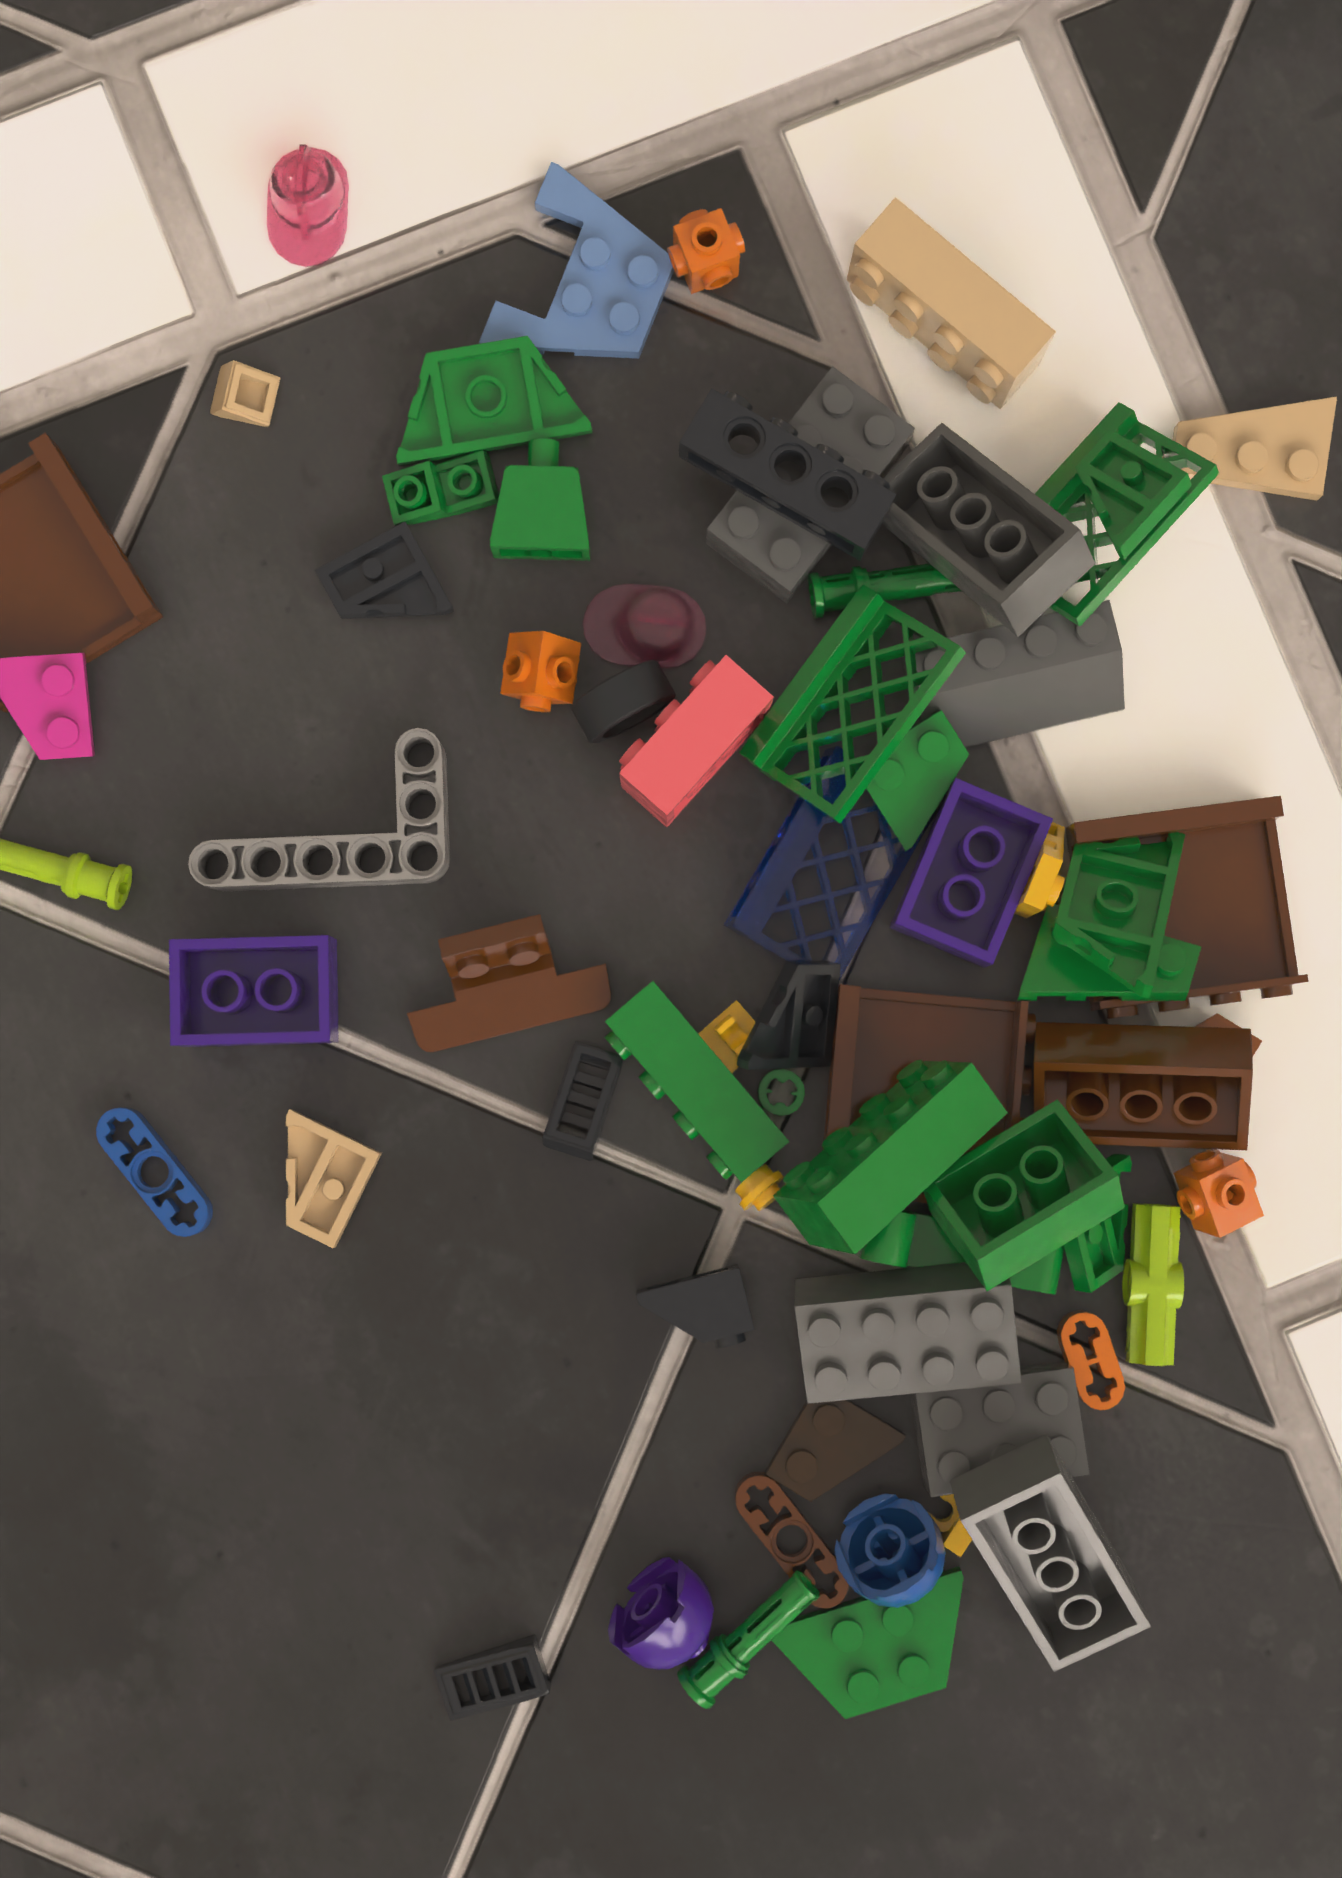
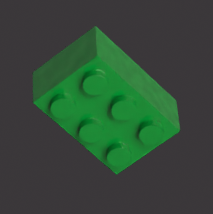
[924,1099,1125,1291]

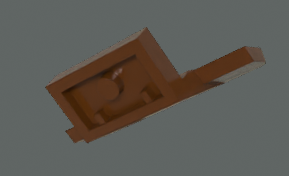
[407,914,611,1052]

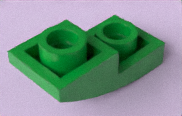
[382,450,499,526]

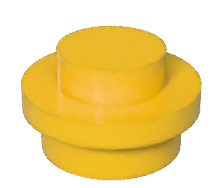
[735,1164,784,1212]

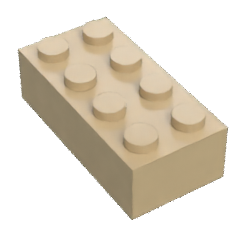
[847,197,1056,409]

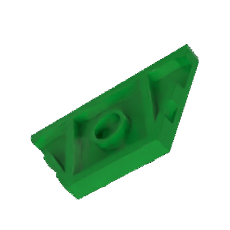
[396,336,592,466]
[1052,832,1185,999]
[771,1566,964,1719]

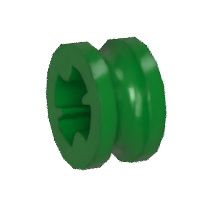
[757,1069,805,1116]

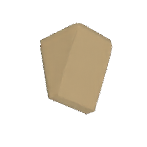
[210,360,280,427]

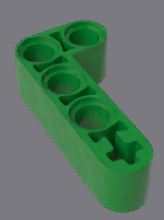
[855,1210,1064,1295]

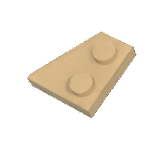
[286,1109,382,1248]

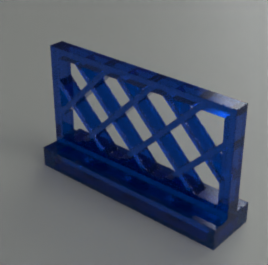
[724,746,937,980]

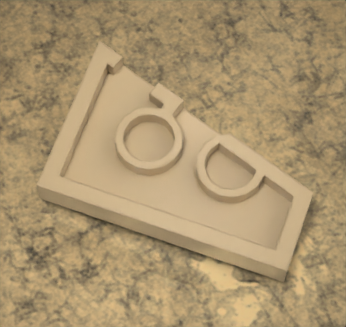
[1172,397,1337,501]

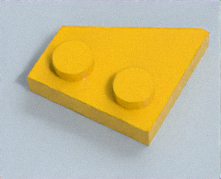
[1014,822,1065,918]

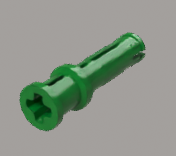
[808,563,963,619]
[677,1570,820,1709]

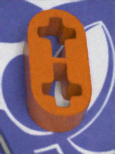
[1057,1310,1125,1410]

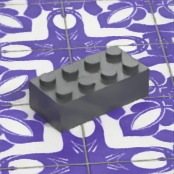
[706,366,915,604]
[883,423,1095,637]
[794,1262,1022,1404]
[949,1434,1151,1672]

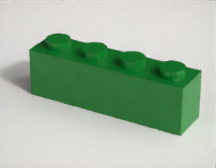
[605,981,790,1183]

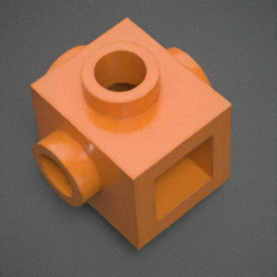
[667,208,745,294]
[500,631,582,712]
[1173,1149,1264,1238]

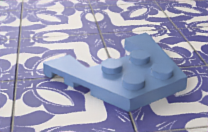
[479,162,674,359]

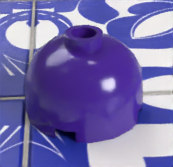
[608,1557,714,1670]

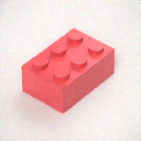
[619,655,774,827]

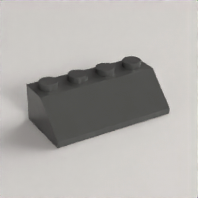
[900,600,1125,748]

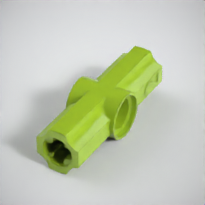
[1122,1203,1184,1366]

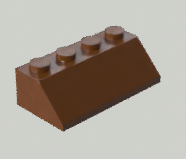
[1034,1022,1253,1151]

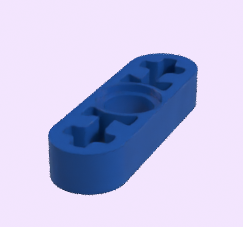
[96,1108,213,1237]

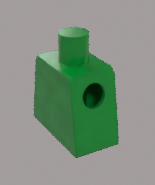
[490,438,591,561]

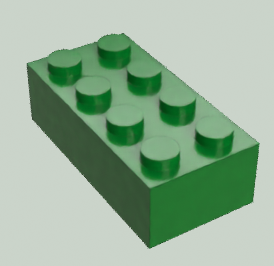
[773,1060,1008,1254]

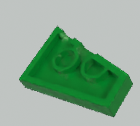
[1018,904,1201,1001]

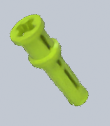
[0,838,132,910]

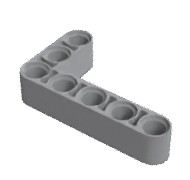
[188,728,450,892]

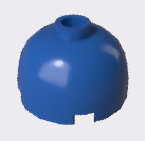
[834,1494,946,1608]

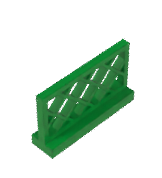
[1035,402,1219,627]
[739,584,966,824]

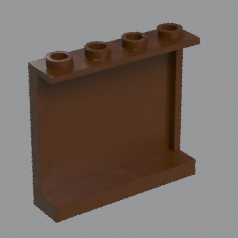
[0,432,163,713]
[1065,795,1309,1019]
[823,984,1036,1203]

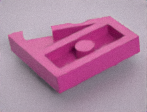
[0,652,95,760]

